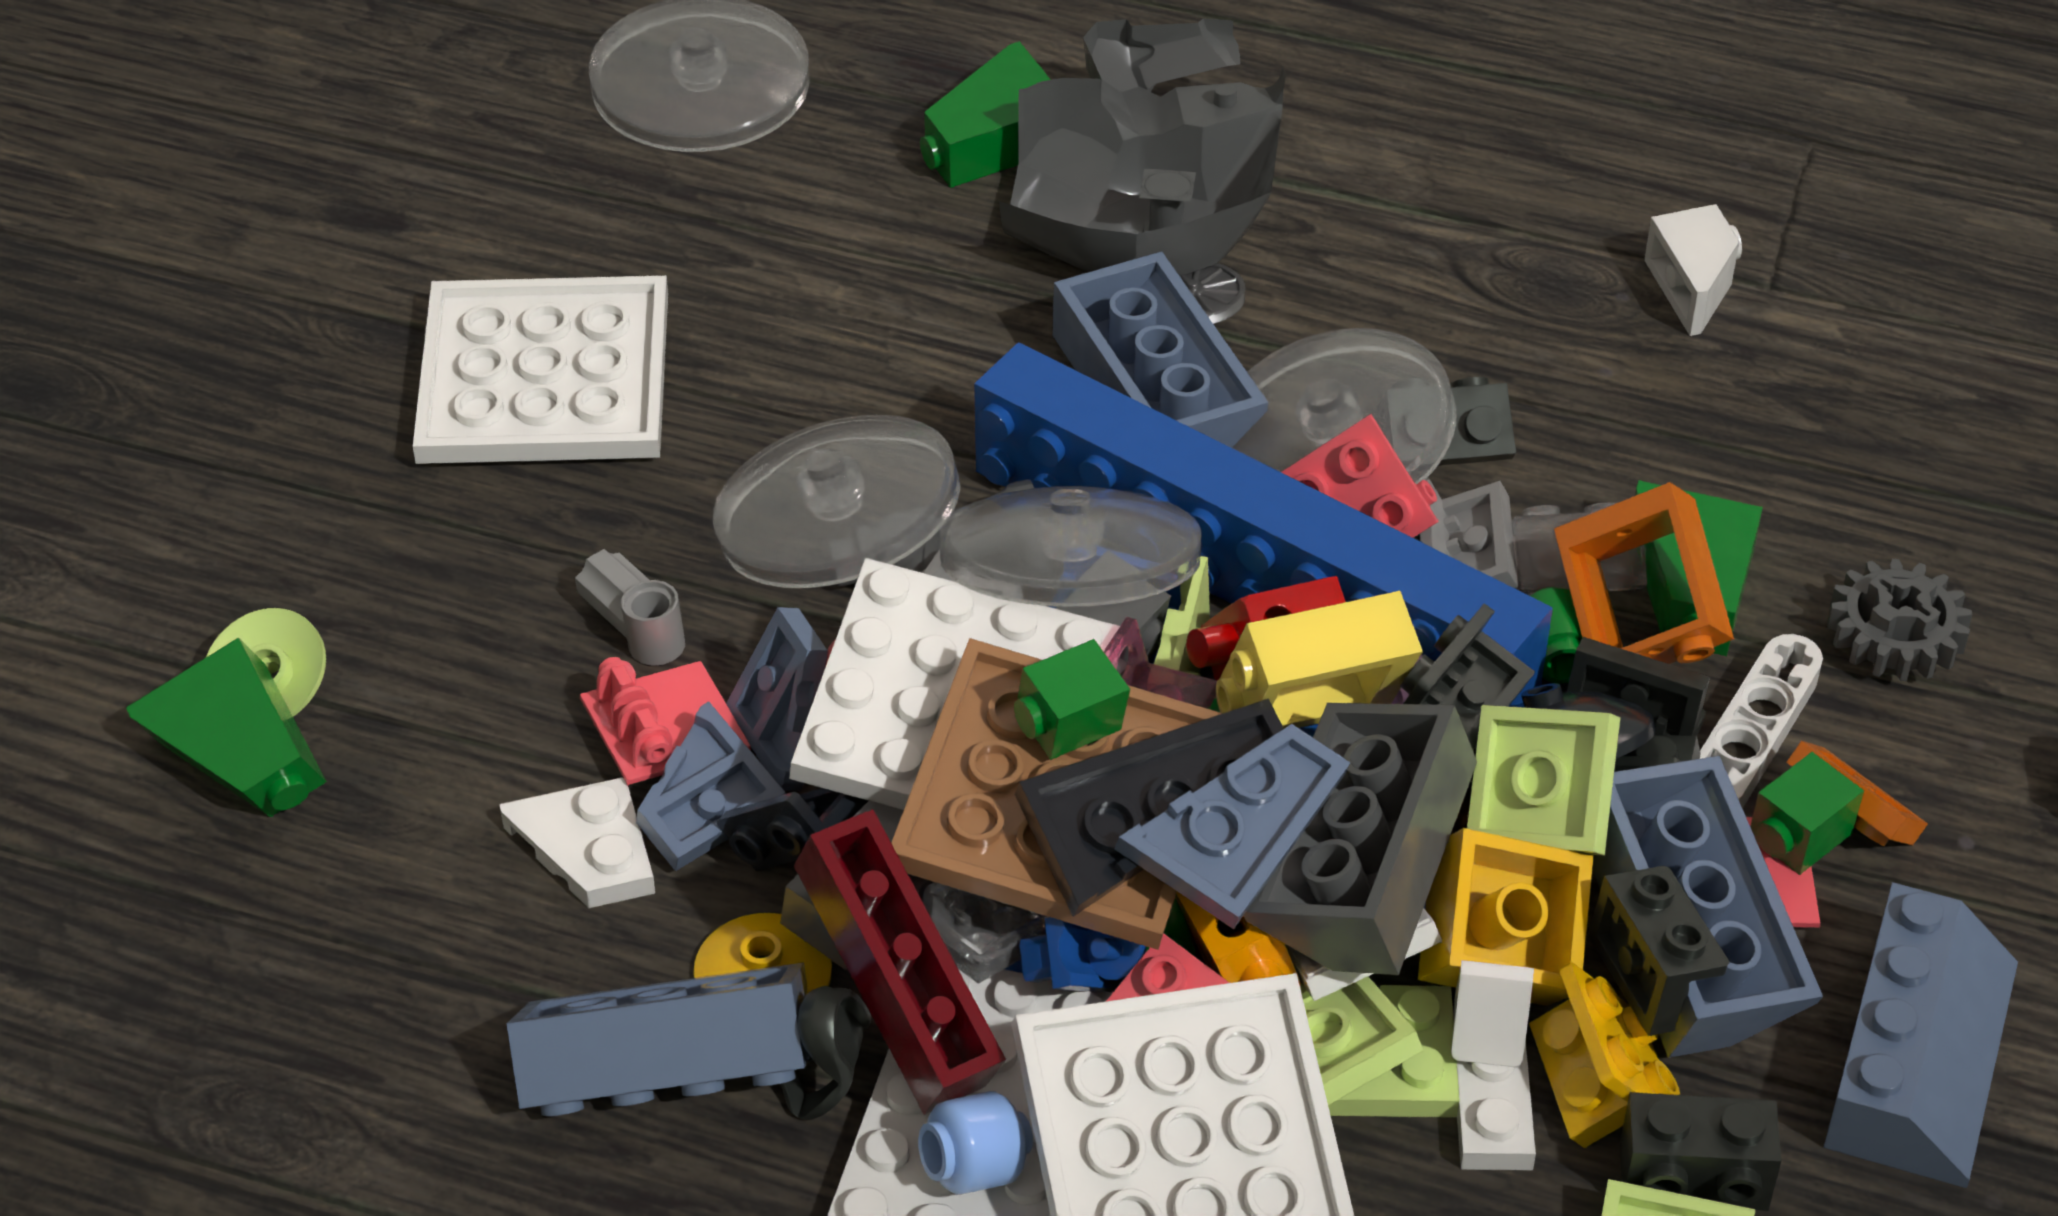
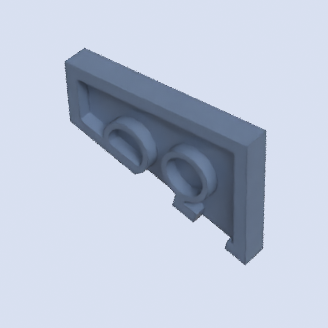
[1114,724,1350,929]

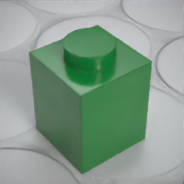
[1014,639,1130,760]
[1750,752,1864,875]

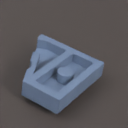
[726,607,828,791]
[636,702,785,871]

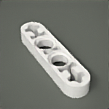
[1700,634,1823,809]

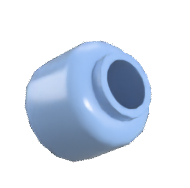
[918,1091,1033,1195]

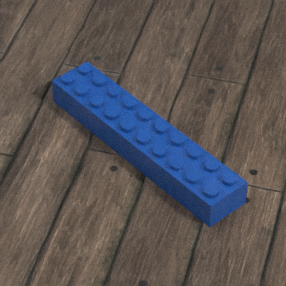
[974,342,1553,707]

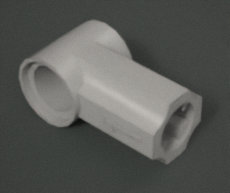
[575,549,685,666]

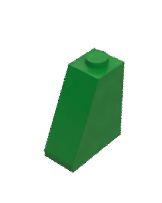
[920,41,1051,188]
[1634,480,1763,656]
[126,637,327,817]

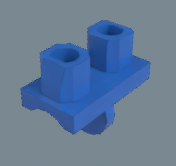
[1020,917,1146,993]

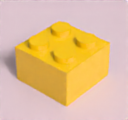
[1418,828,1593,1006]

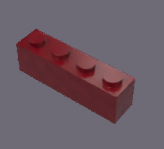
[794,809,1006,1115]

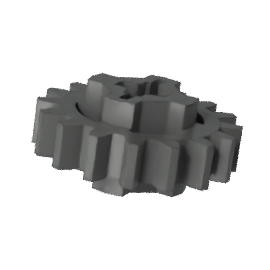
[1827,558,1972,681]

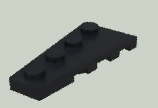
[1014,698,1284,917]

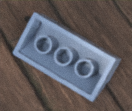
[1052,251,1268,448]
[1588,756,1823,1058]
[1823,882,2018,1188]
[507,962,810,1116]

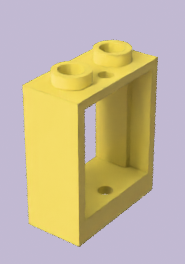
[1216,591,1423,728]

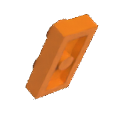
[1786,741,1928,846]

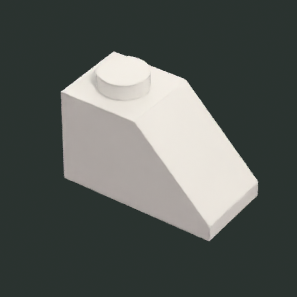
[1644,204,1742,336]

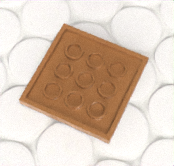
[891,638,1223,950]

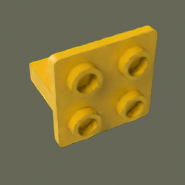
[1529,962,1680,1148]

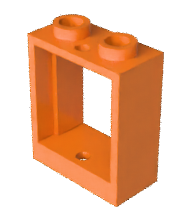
[1554,482,1734,664]

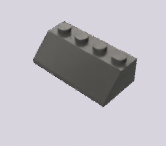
[1244,703,1477,975]

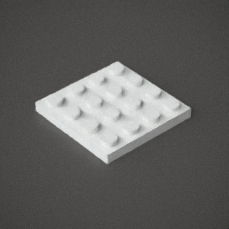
[413,275,668,464]
[789,558,1121,810]
[1011,973,1354,1216]

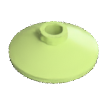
[206,608,326,716]

